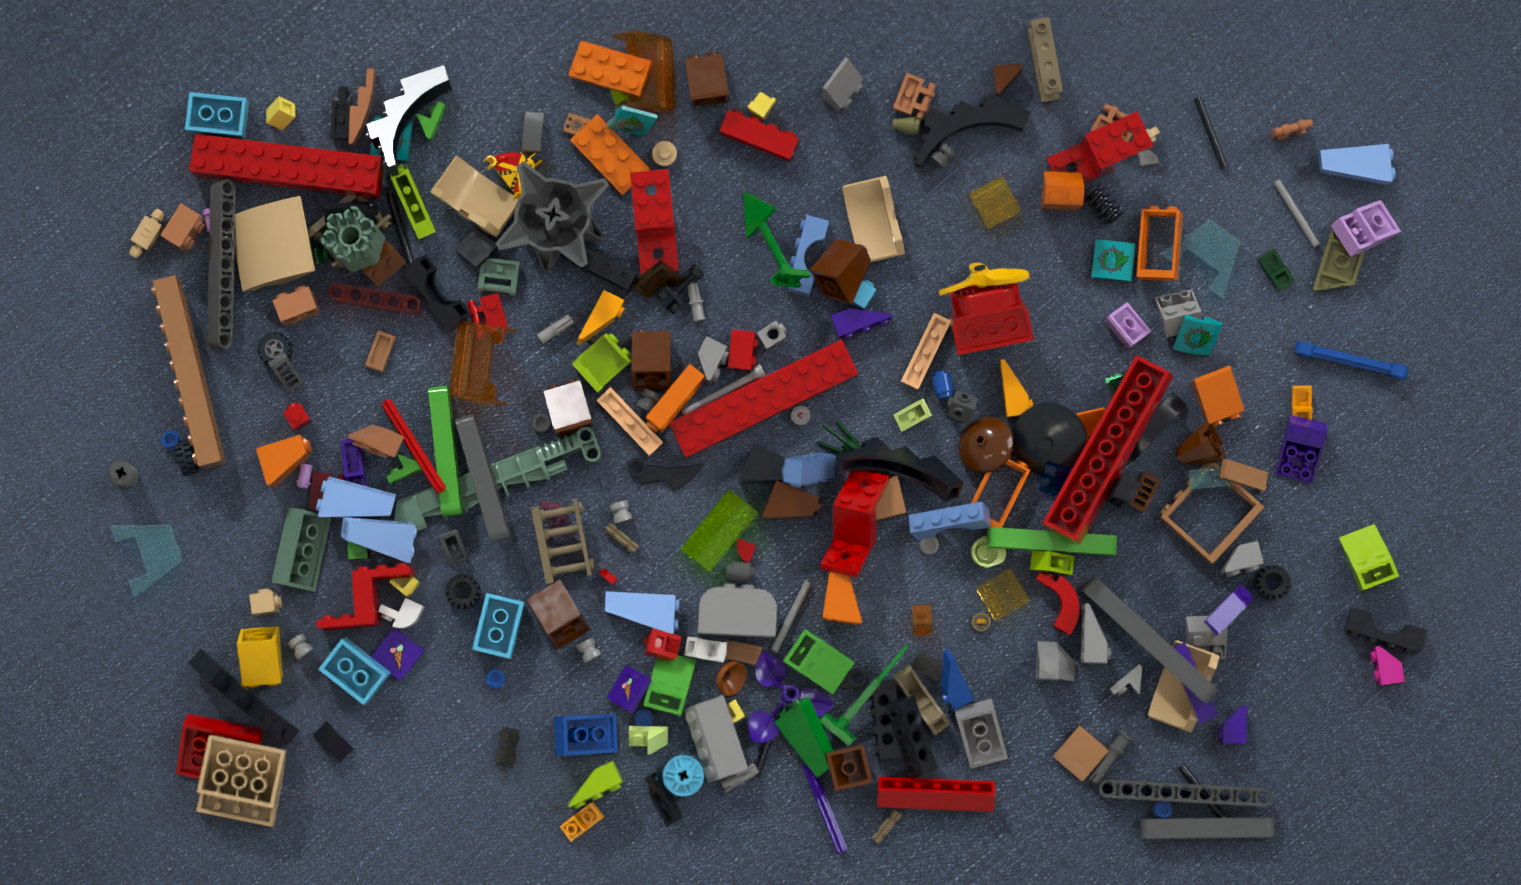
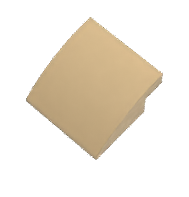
[234,196,315,291]
[197,735,286,827]

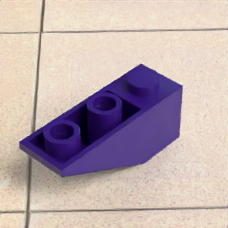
[830,308,893,340]

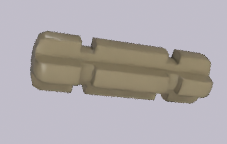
[605,523,639,553]
[872,810,902,844]

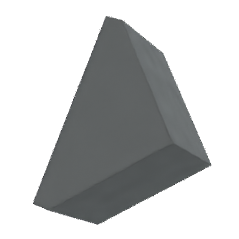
[439,529,469,565]

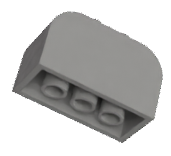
[698,584,777,638]

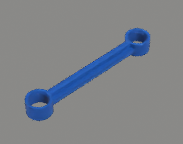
[1294,341,1409,379]

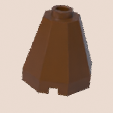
[1176,422,1226,465]

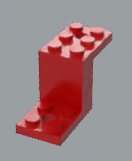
[1046,111,1153,184]
[630,169,679,275]
[820,471,889,578]
[316,563,416,631]

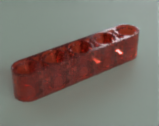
[328,283,422,315]

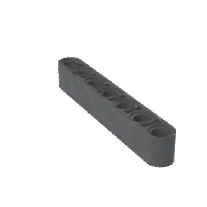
[455,413,511,543]
[1140,817,1275,839]

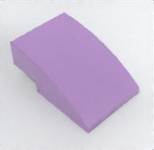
[1331,200,1401,257]

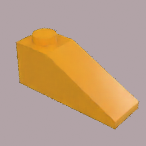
[576,290,625,345]
[999,359,1033,419]

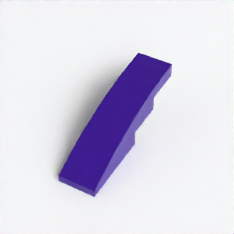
[341,439,371,519]
[1173,642,1218,723]

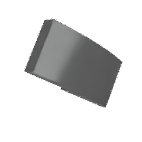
[522,112,545,153]

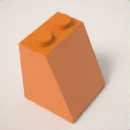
[1041,171,1084,210]
[1190,366,1245,427]
[256,435,312,488]
[822,572,862,625]

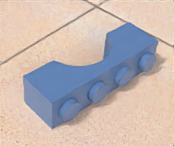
[787,215,829,297]
[909,502,991,540]

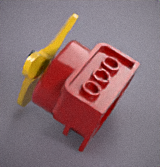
[939,263,1034,355]

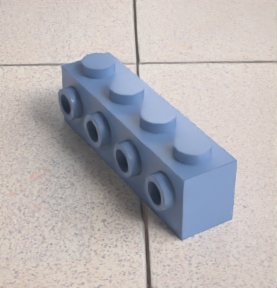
[782,452,836,487]

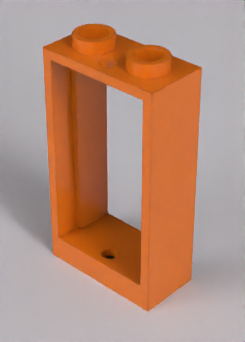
[1137,206,1183,281]
[646,364,705,433]
[971,456,1030,528]

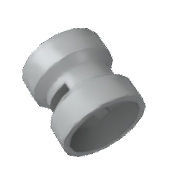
[609,500,633,524]
[287,633,314,660]
[576,637,602,663]

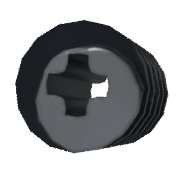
[1083,183,1125,225]

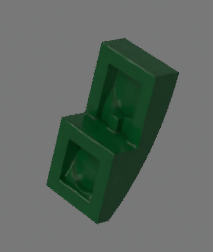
[1257,248,1295,291]

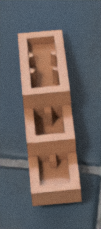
[349,69,376,147]

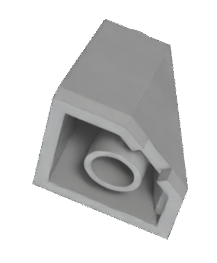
[1036,641,1075,681]

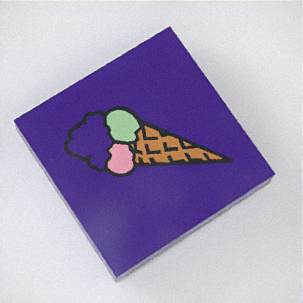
[371,627,424,681]
[607,665,652,713]

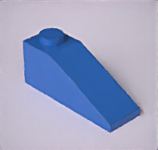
[941,649,974,711]

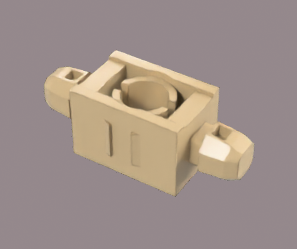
[130,209,164,259]

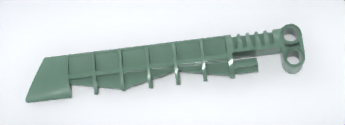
[394,427,602,531]

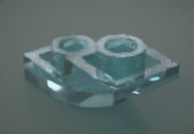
[1189,467,1230,489]

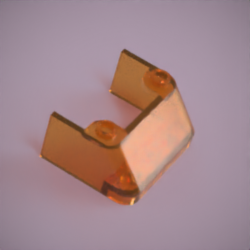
[612,30,675,113]
[450,321,516,406]

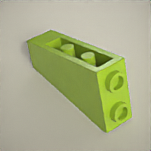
[390,164,436,239]

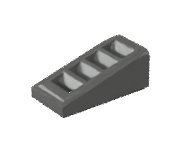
[268,352,305,393]

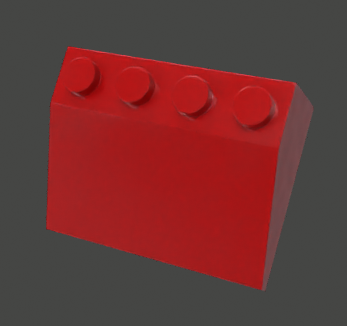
[176,713,264,779]

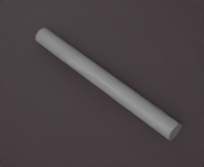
[1273,179,1320,248]
[771,581,812,652]

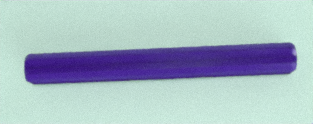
[802,764,847,854]

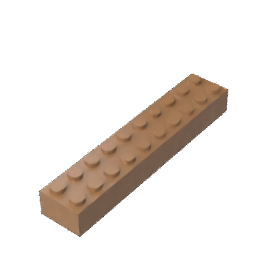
[151,275,226,470]

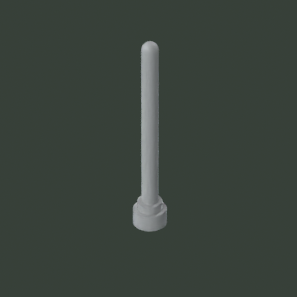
[682,364,766,415]

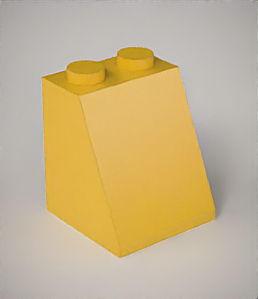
[237,626,283,688]

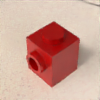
[283,402,312,431]

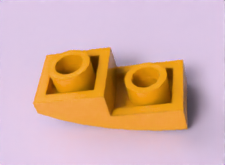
[560,802,604,842]

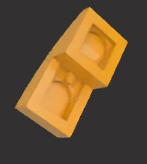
[1292,386,1313,420]

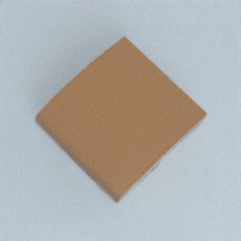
[1053,725,1109,782]

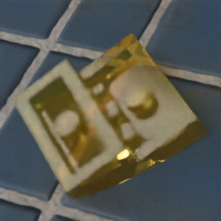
[969,176,1022,229]
[976,568,1031,621]

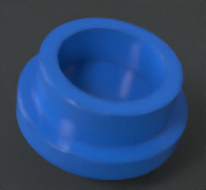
[161,430,181,450]
[486,669,505,689]
[634,709,654,726]
[1153,801,1173,819]

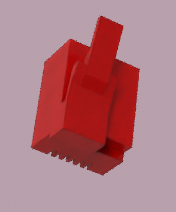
[643,628,681,662]

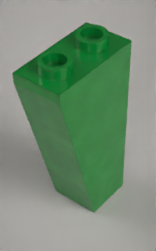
[774,696,834,777]

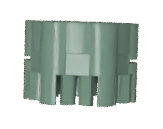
[321,206,385,272]

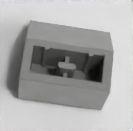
[1155,289,1202,338]
[698,336,729,385]
[1220,541,1263,577]
[1185,616,1228,659]

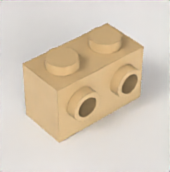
[249,589,282,616]

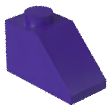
[1218,705,1247,744]

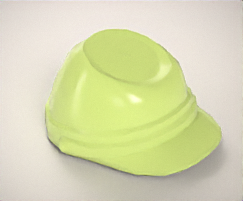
[971,536,1006,568]

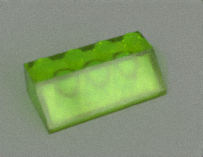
[680,490,758,573]

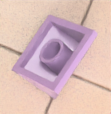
[1104,302,1151,350]

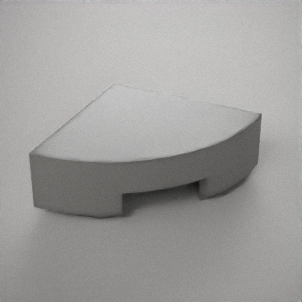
[1138,149,1159,167]

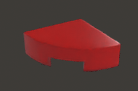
[737,538,756,563]
[599,568,618,586]

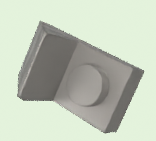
[1108,664,1142,695]

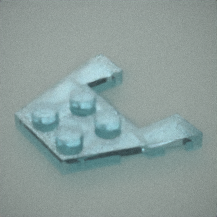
[1161,219,1241,299]
[110,524,184,597]

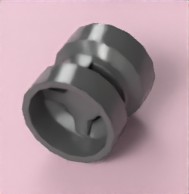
[929,142,956,169]
[636,388,661,412]

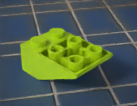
[1339,524,1399,591]
[568,761,624,809]

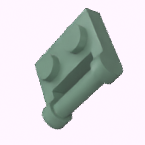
[478,258,520,296]

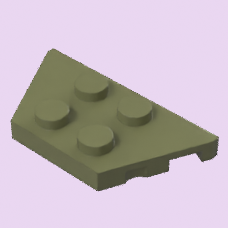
[1312,221,1365,292]

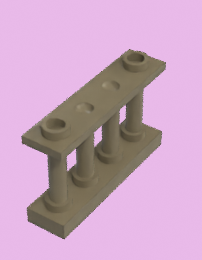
[1027,17,1063,103]
[307,195,393,270]
[531,498,595,584]

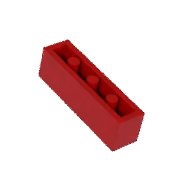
[719,109,799,162]

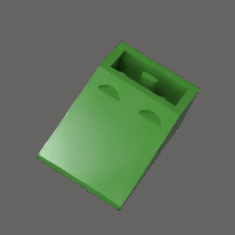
[784,629,855,694]
[643,655,696,716]

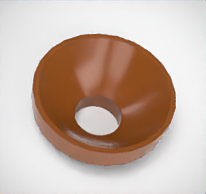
[716,661,746,696]

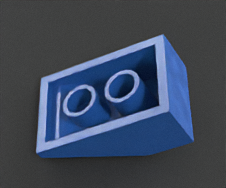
[554,714,618,756]

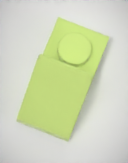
[893,399,932,432]
[629,726,668,755]

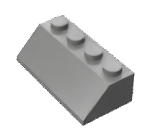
[683,695,748,783]

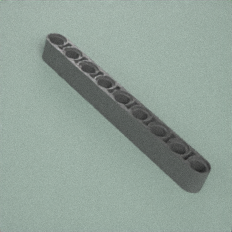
[207,179,236,350]
[1082,576,1220,705]
[1098,779,1273,807]

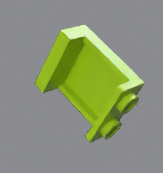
[572,332,632,393]

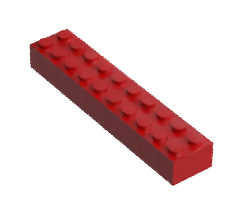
[189,134,385,199]
[669,339,858,459]
[1043,355,1173,545]

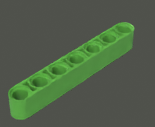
[428,385,463,517]
[987,527,1117,556]

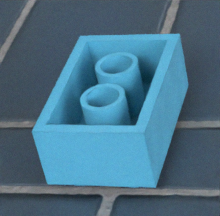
[185,92,249,140]
[472,593,525,659]
[319,637,391,705]

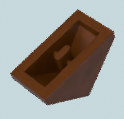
[993,64,1024,97]

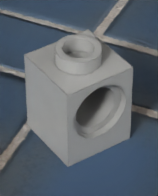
[757,321,788,351]

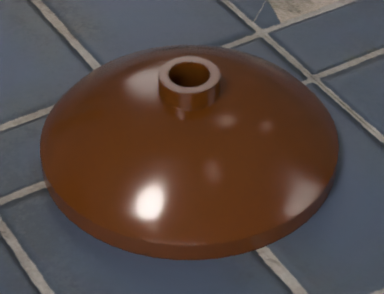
[959,417,1014,473]

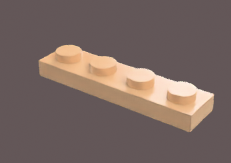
[901,313,951,390]
[597,387,663,456]

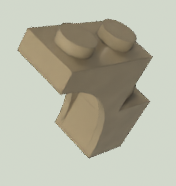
[893,664,950,735]

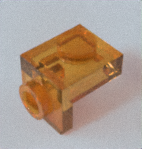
[912,605,932,636]

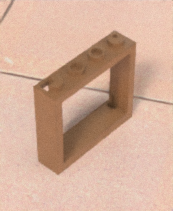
[1160,463,1264,565]

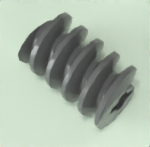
[109,461,139,488]

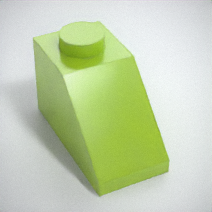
[1030,550,1074,575]

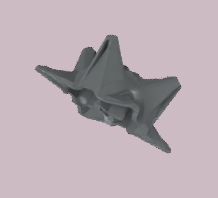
[495,162,609,272]

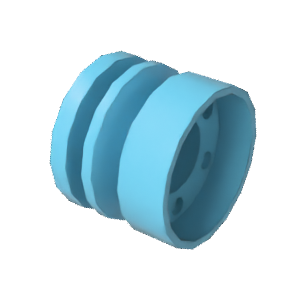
[663,755,704,796]

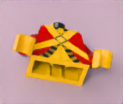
[483,152,542,201]

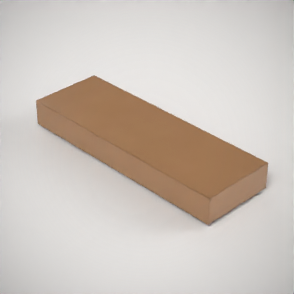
[1220,459,1268,491]

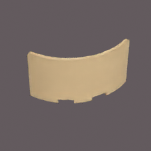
[430,156,518,237]
[842,176,905,262]
[1148,640,1219,733]

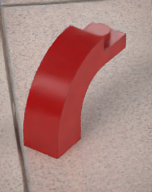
[1035,571,1080,636]

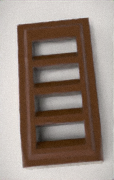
[1127,471,1161,514]

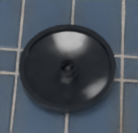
[1012,402,1088,478]

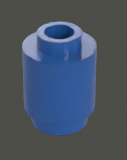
[931,370,954,399]

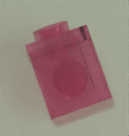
[540,500,567,525]

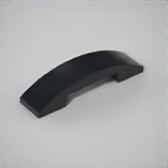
[1130,392,1187,461]

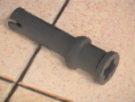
[1088,730,1134,786]

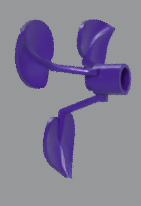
[748,651,834,743]

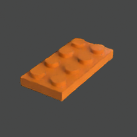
[568,41,652,98]
[570,114,650,196]

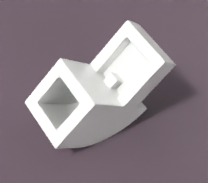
[378,598,424,629]
[684,637,727,662]

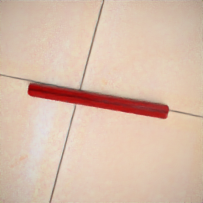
[382,399,446,494]

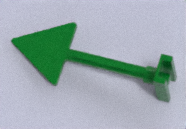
[743,192,811,288]
[820,645,908,746]

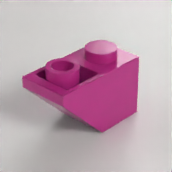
[1370,646,1404,686]

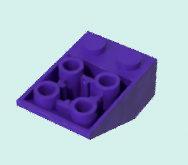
[1275,415,1327,484]

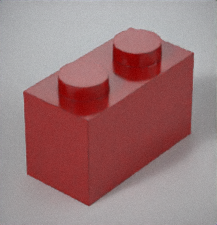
[728,329,758,372]

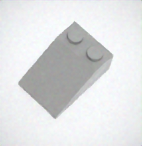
[822,57,864,111]
[1080,604,1111,664]
[955,699,1008,769]

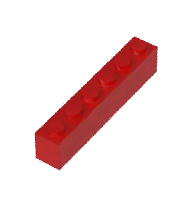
[877,777,995,812]

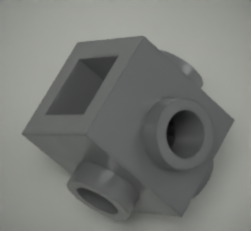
[946,390,978,424]

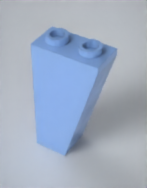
[1318,144,1395,185]
[316,476,396,517]
[341,518,417,563]
[605,592,679,634]

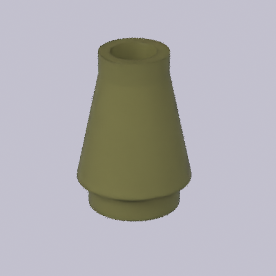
[892,117,921,136]

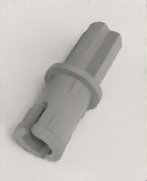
[687,283,706,322]
[537,315,574,344]
[721,764,759,792]

